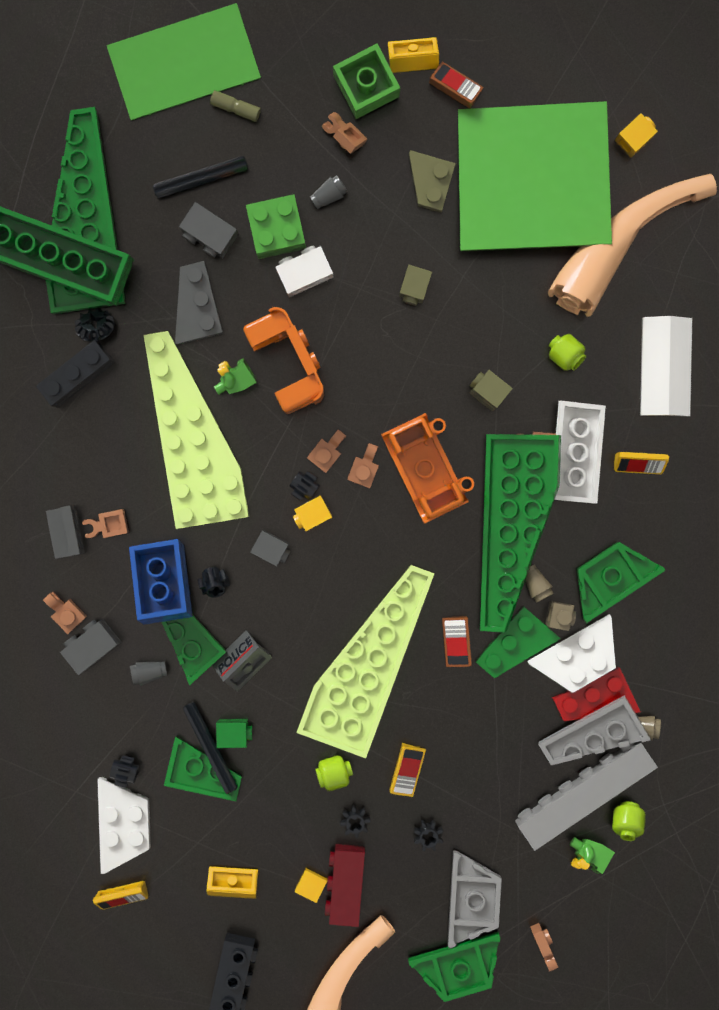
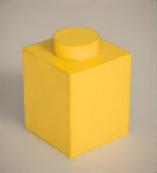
[615,114,658,158]
[293,496,332,531]

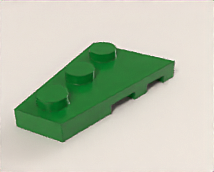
[475,606,561,678]

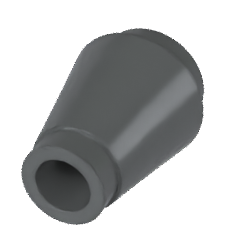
[310,175,348,209]
[130,661,167,686]

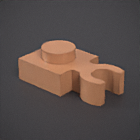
[82,509,129,538]
[530,923,558,972]

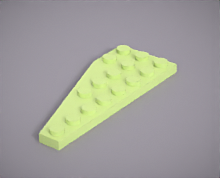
[144,331,249,529]
[297,565,434,758]

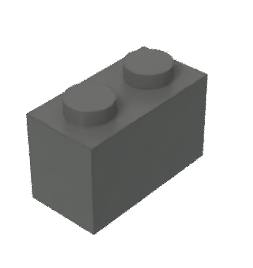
[179,202,239,258]
[60,619,121,675]

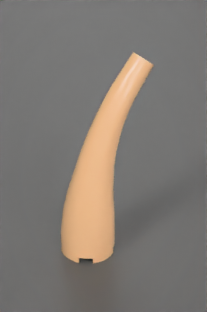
[548,174,717,317]
[307,915,395,1010]

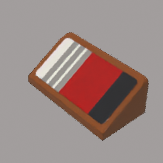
[429,61,484,109]
[442,616,472,667]

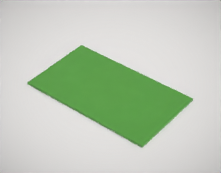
[106,3,261,121]

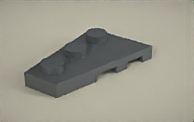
[175,261,223,346]

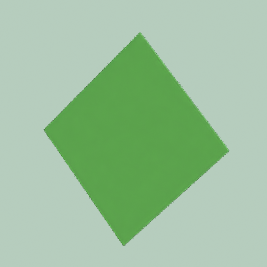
[458,101,612,251]

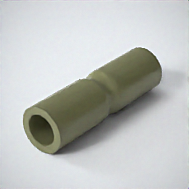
[210,90,261,122]

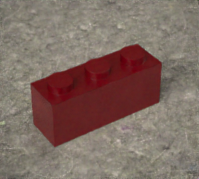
[325,844,365,927]

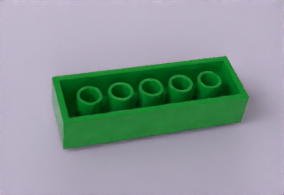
[0,206,134,306]

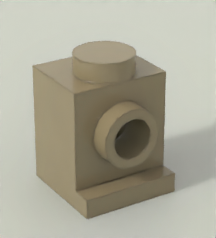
[545,601,576,631]

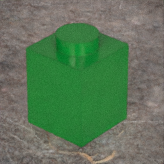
[216,719,253,748]

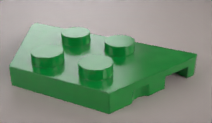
[577,542,665,623]
[408,931,500,1002]

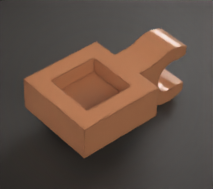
[322,112,367,154]
[307,430,346,473]
[347,443,379,488]
[43,592,87,634]

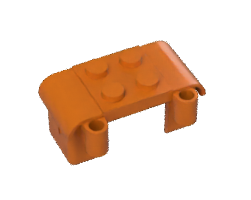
[243,307,324,414]
[381,413,474,524]

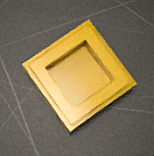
[295,868,328,903]

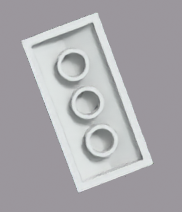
[640,316,692,416]
[555,401,606,504]

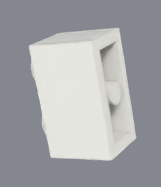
[276,246,333,298]

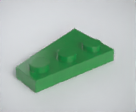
[162,614,227,686]
[164,737,242,802]

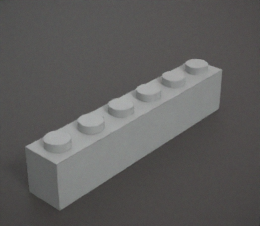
[515,742,658,851]

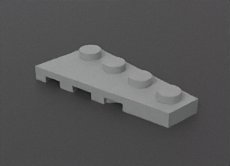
[538,695,651,765]

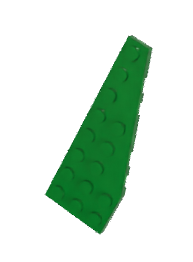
[46,107,126,314]
[480,434,561,633]

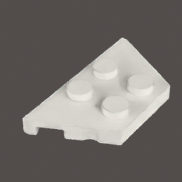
[527,614,616,693]
[98,777,151,874]

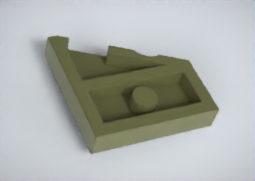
[409,150,456,213]

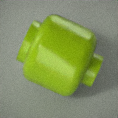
[549,334,586,371]
[315,755,353,791]
[612,801,646,841]

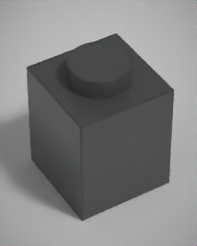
[250,530,291,566]

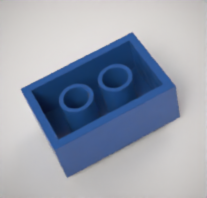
[129,539,193,625]

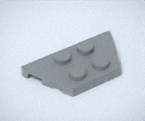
[448,850,502,948]

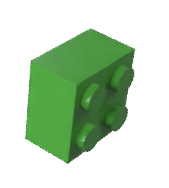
[333,43,400,119]
[246,194,306,259]

